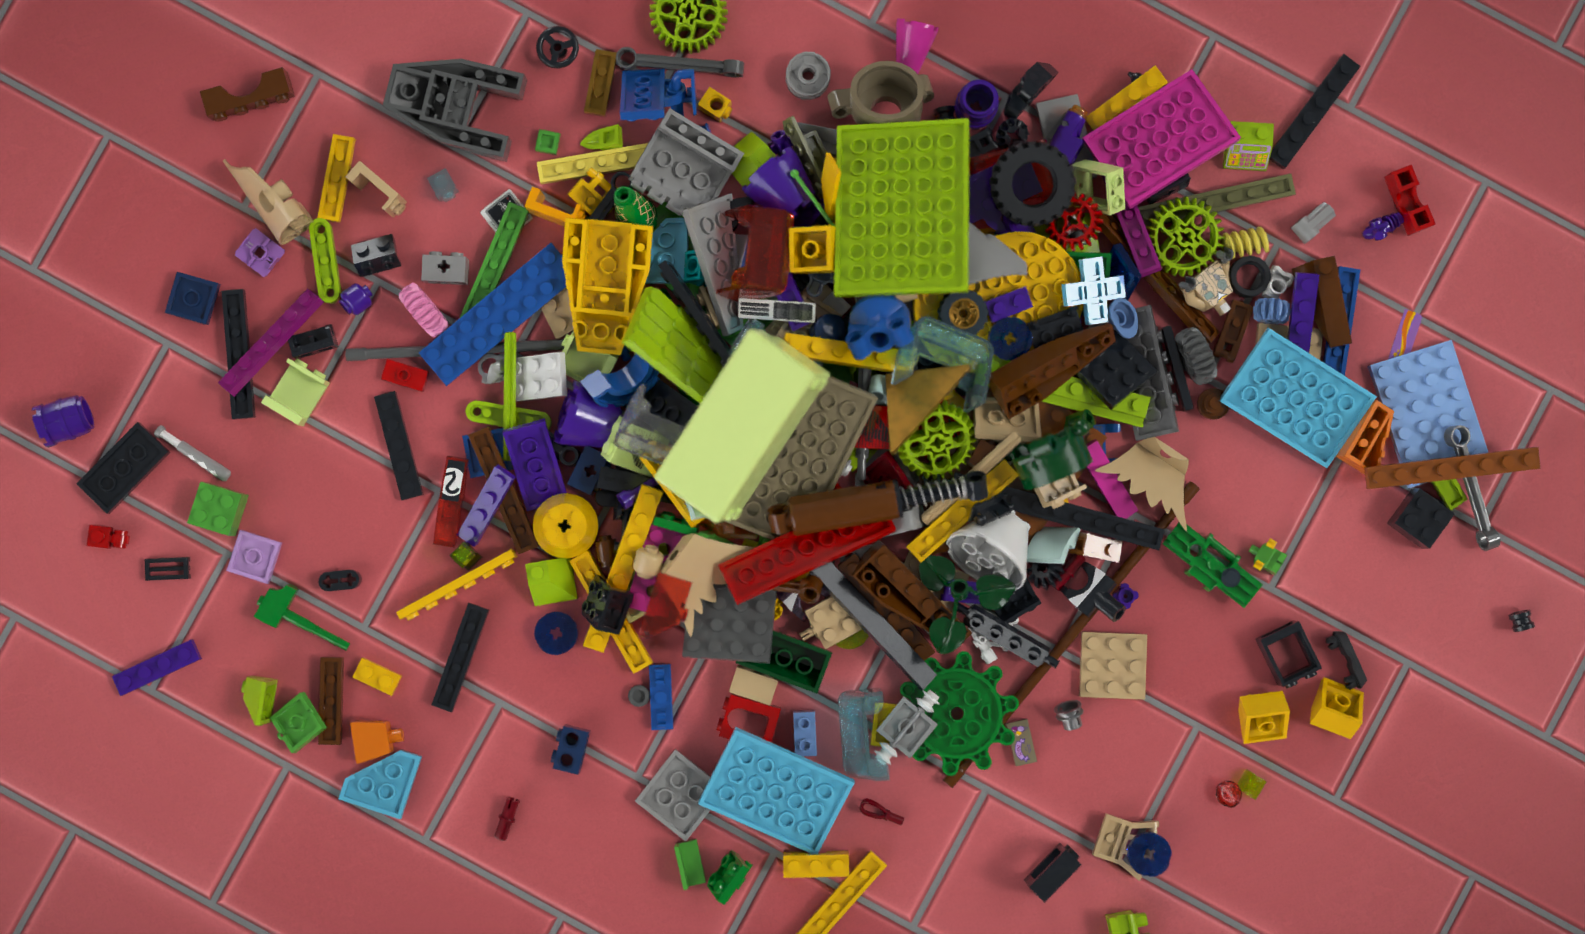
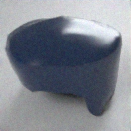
[809,314,846,341]

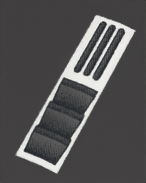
[738,298,816,323]

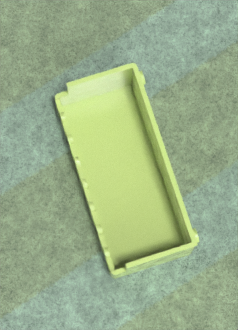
[655,329,830,523]

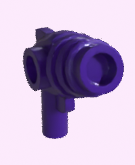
[1362,212,1404,241]

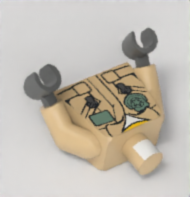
[1179,247,1234,316]

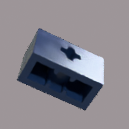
[567,446,612,496]

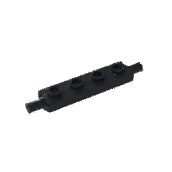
[957,602,1060,669]

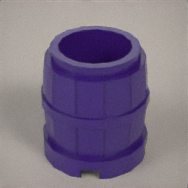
[954,80,999,130]
[32,395,94,448]

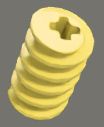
[1220,227,1269,259]

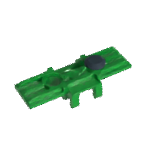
[1162,522,1263,608]

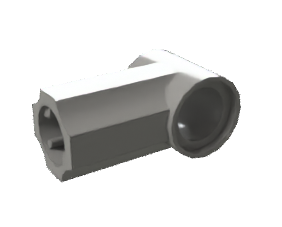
[1291,202,1336,244]

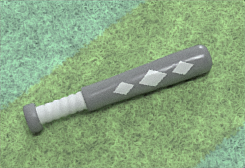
[154,425,231,481]

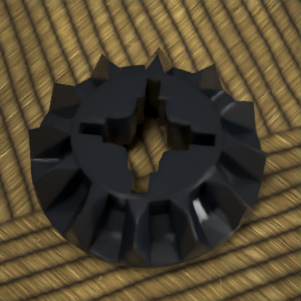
[996,118,1030,151]

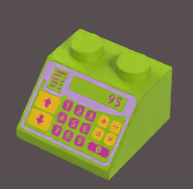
[1223,121,1274,171]

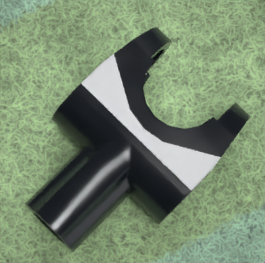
[1060,562,1126,622]

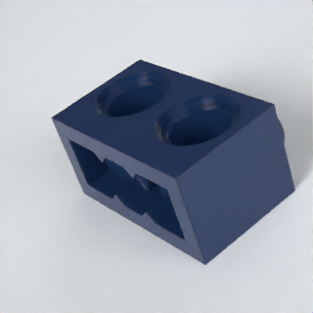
[551,724,591,775]

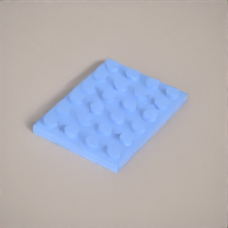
[1368,340,1488,488]

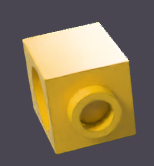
[698,87,732,123]

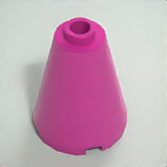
[896,18,939,74]

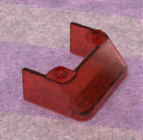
[716,205,794,302]
[639,572,693,638]

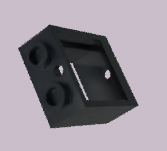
[1255,620,1322,688]
[1024,843,1081,903]

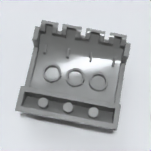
[628,108,744,216]

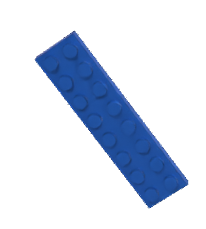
[419,242,566,386]

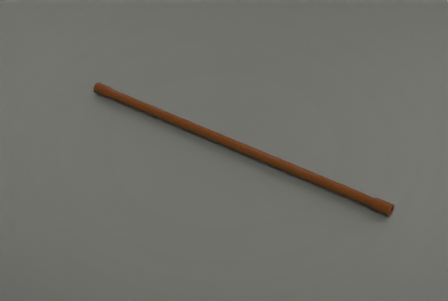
[943,481,1200,788]

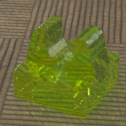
[1235,769,1267,800]

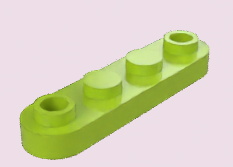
[309,218,342,304]
[466,400,552,430]

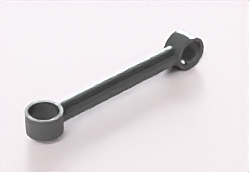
[616,47,744,78]
[1444,425,1500,551]

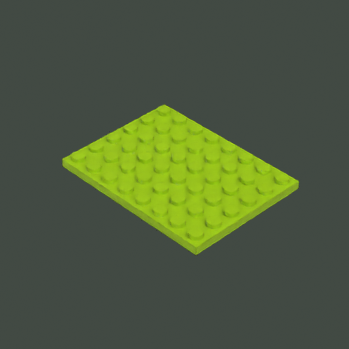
[834,118,970,297]

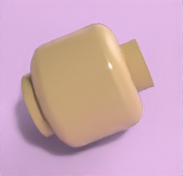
[633,545,664,579]

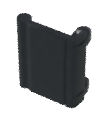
[1026,306,1083,349]

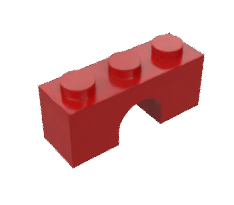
[1384,164,1436,236]

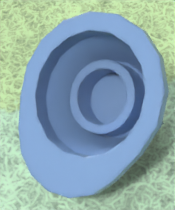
[1107,298,1138,339]

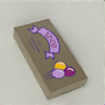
[1006,719,1037,766]

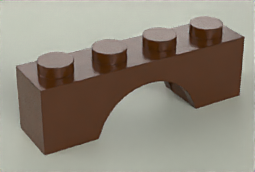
[200,67,295,122]

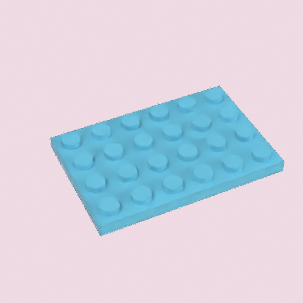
[1219,328,1377,468]
[698,727,855,854]

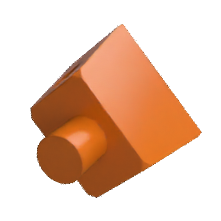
[350,720,404,764]

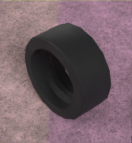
[1229,256,1271,298]

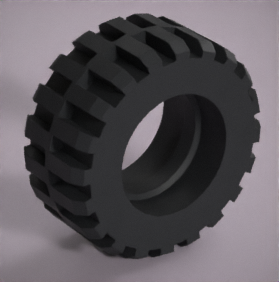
[989,141,1076,227]

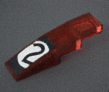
[433,456,469,548]

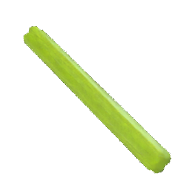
[503,332,516,461]

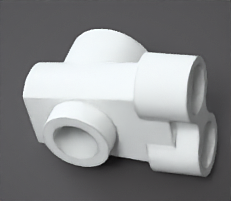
[1262,265,1295,299]

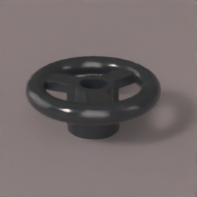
[536,26,579,69]

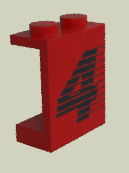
[854,405,890,449]

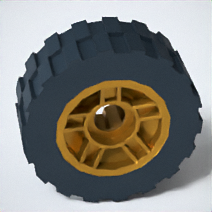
[937,290,988,338]

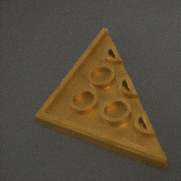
[885,364,971,455]

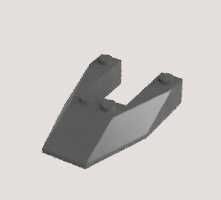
[383,59,527,162]

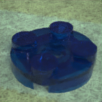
[988,317,1032,361]
[534,611,578,655]
[1126,831,1172,877]

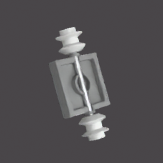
[874,689,940,766]

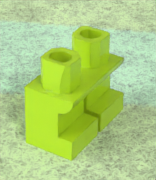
[1105,910,1150,934]

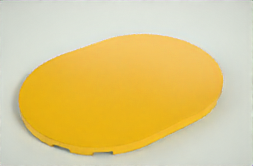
[912,232,1083,373]

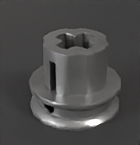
[1054,700,1083,731]

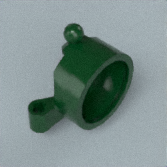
[1002,409,1095,490]

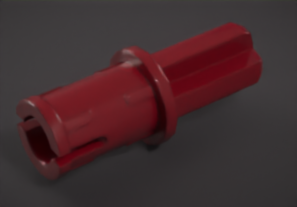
[1054,554,1086,591]
[494,797,520,841]

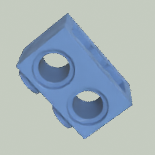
[793,710,817,756]

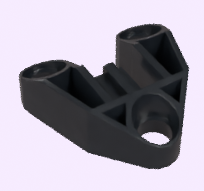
[1004,62,1059,119]

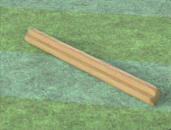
[920,431,1023,525]

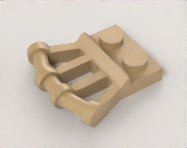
[1092,813,1159,881]

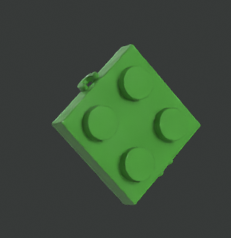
[270,692,327,753]

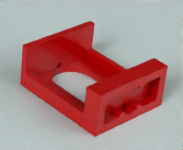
[716,693,781,742]

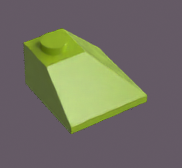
[731,131,776,187]
[525,558,578,606]
[241,676,278,726]

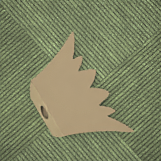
[1095,437,1189,531]
[658,534,755,637]

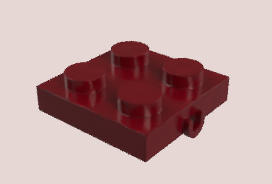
[863,451,913,489]

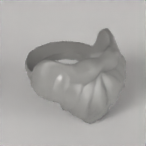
[478,353,504,384]

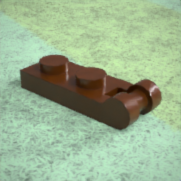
[1212,299,1254,363]

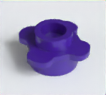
[1113,583,1139,609]

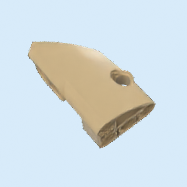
[223,159,314,245]

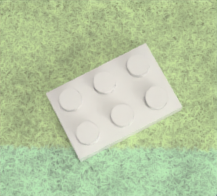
[516,352,567,402]

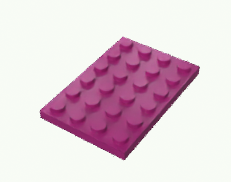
[1082,69,1241,209]

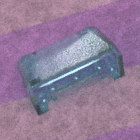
[838,688,890,781]

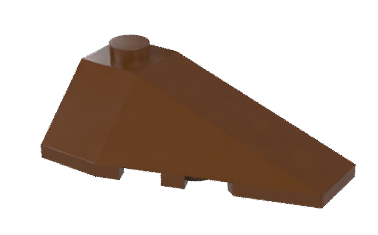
[1292,256,1352,348]

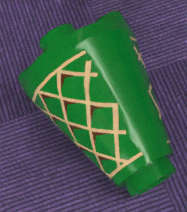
[614,186,658,229]

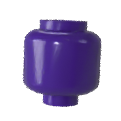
[339,283,373,315]

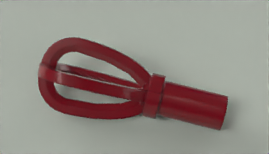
[859,798,904,825]

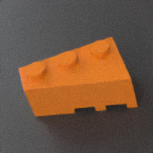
[1336,400,1394,475]

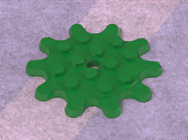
[900,651,1019,776]

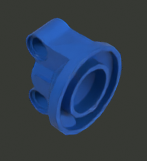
[845,295,914,360]

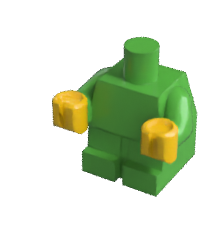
[1248,538,1287,576]

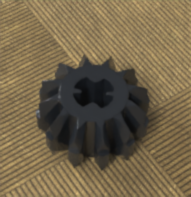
[1027,562,1064,590]

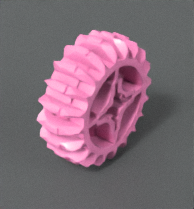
[399,283,448,337]

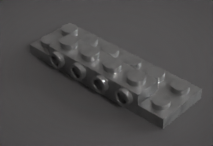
[1126,305,1179,441]

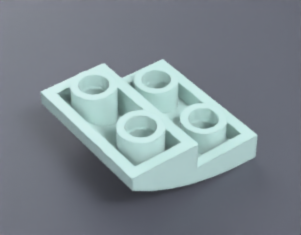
[1027,527,1080,564]

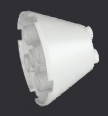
[946,510,1030,590]

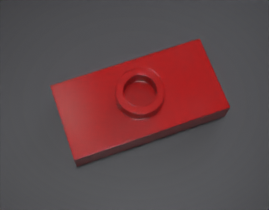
[381,359,429,392]

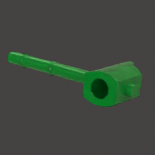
[254,584,350,651]

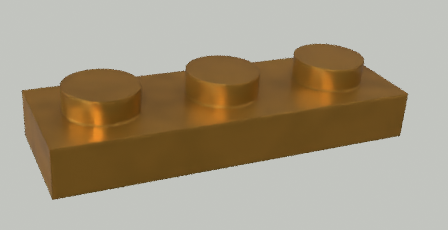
[584,49,617,117]

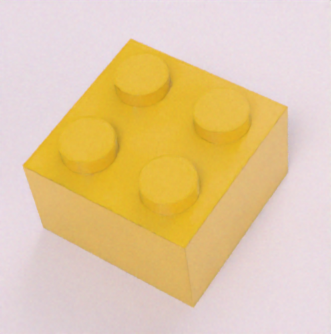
[789,226,835,274]

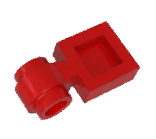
[86,525,130,549]

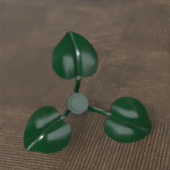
[919,555,1016,654]

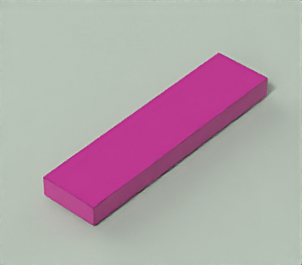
[1086,439,1138,519]

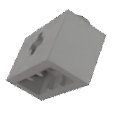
[421,251,469,285]

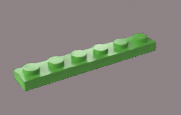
[460,202,529,318]

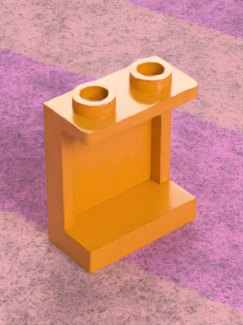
[524,186,587,227]

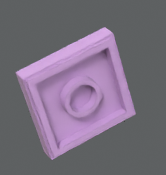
[226,530,283,584]

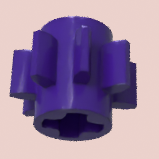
[768,130,793,156]

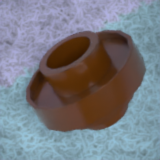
[1197,388,1229,420]

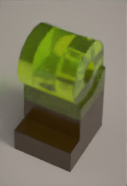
[450,542,482,571]

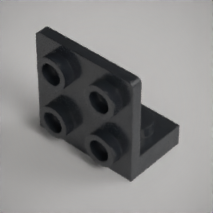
[582,575,634,635]

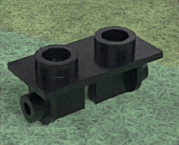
[968,492,1014,526]

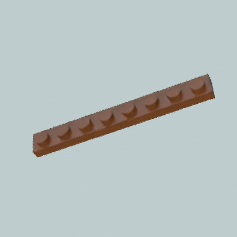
[1364,447,1541,489]

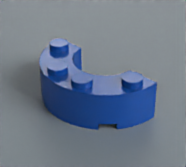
[580,353,660,407]

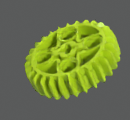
[649,0,728,54]
[1146,196,1225,277]
[897,400,976,480]

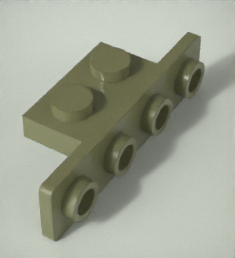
[783,116,827,200]

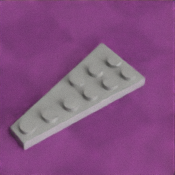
[682,193,744,336]

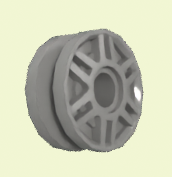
[786,52,831,100]

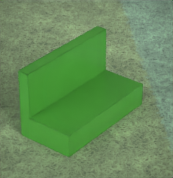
[674,839,706,890]

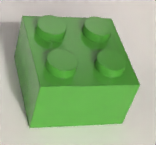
[187,482,249,536]

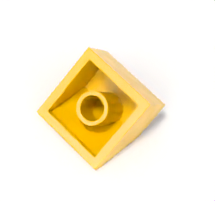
[1310,677,1364,739]
[1238,691,1290,744]

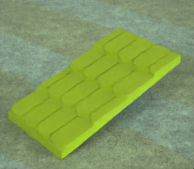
[622,286,735,404]

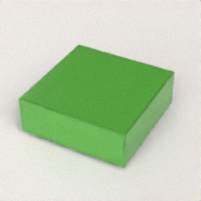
[535,129,561,155]

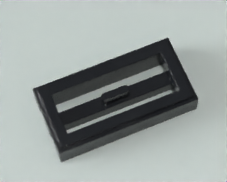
[145,557,191,581]

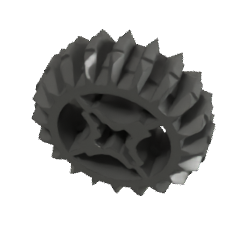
[1175,327,1218,385]

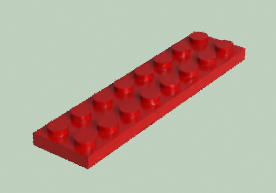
[718,520,896,605]

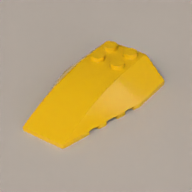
[562,218,653,355]

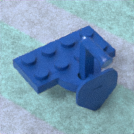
[620,69,711,133]

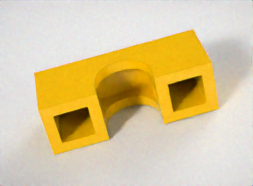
[783,850,849,878]

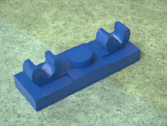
[649,664,674,730]

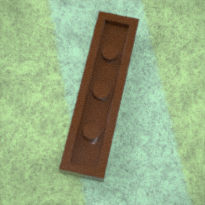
[318,657,344,745]

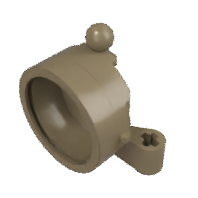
[827,61,934,125]

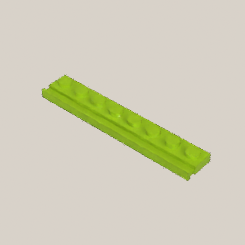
[976,354,1151,428]

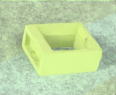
[1072,159,1125,215]

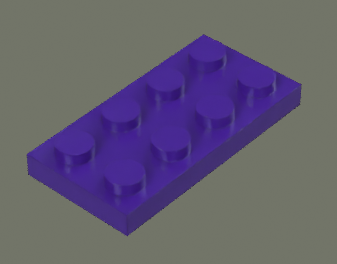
[502,419,567,511]

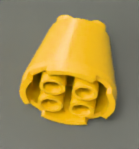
[533,493,598,558]

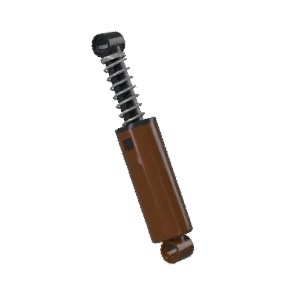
[767,471,988,536]

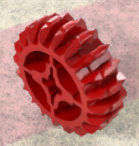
[1045,193,1104,252]

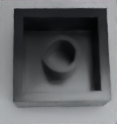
[1387,488,1455,549]

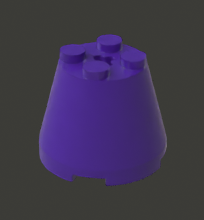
[742,147,817,223]
[553,380,624,448]

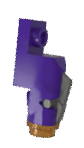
[1048,105,1088,164]

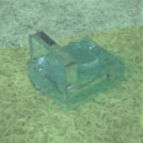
[427,168,459,202]

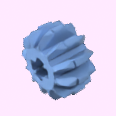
[1253,298,1291,325]

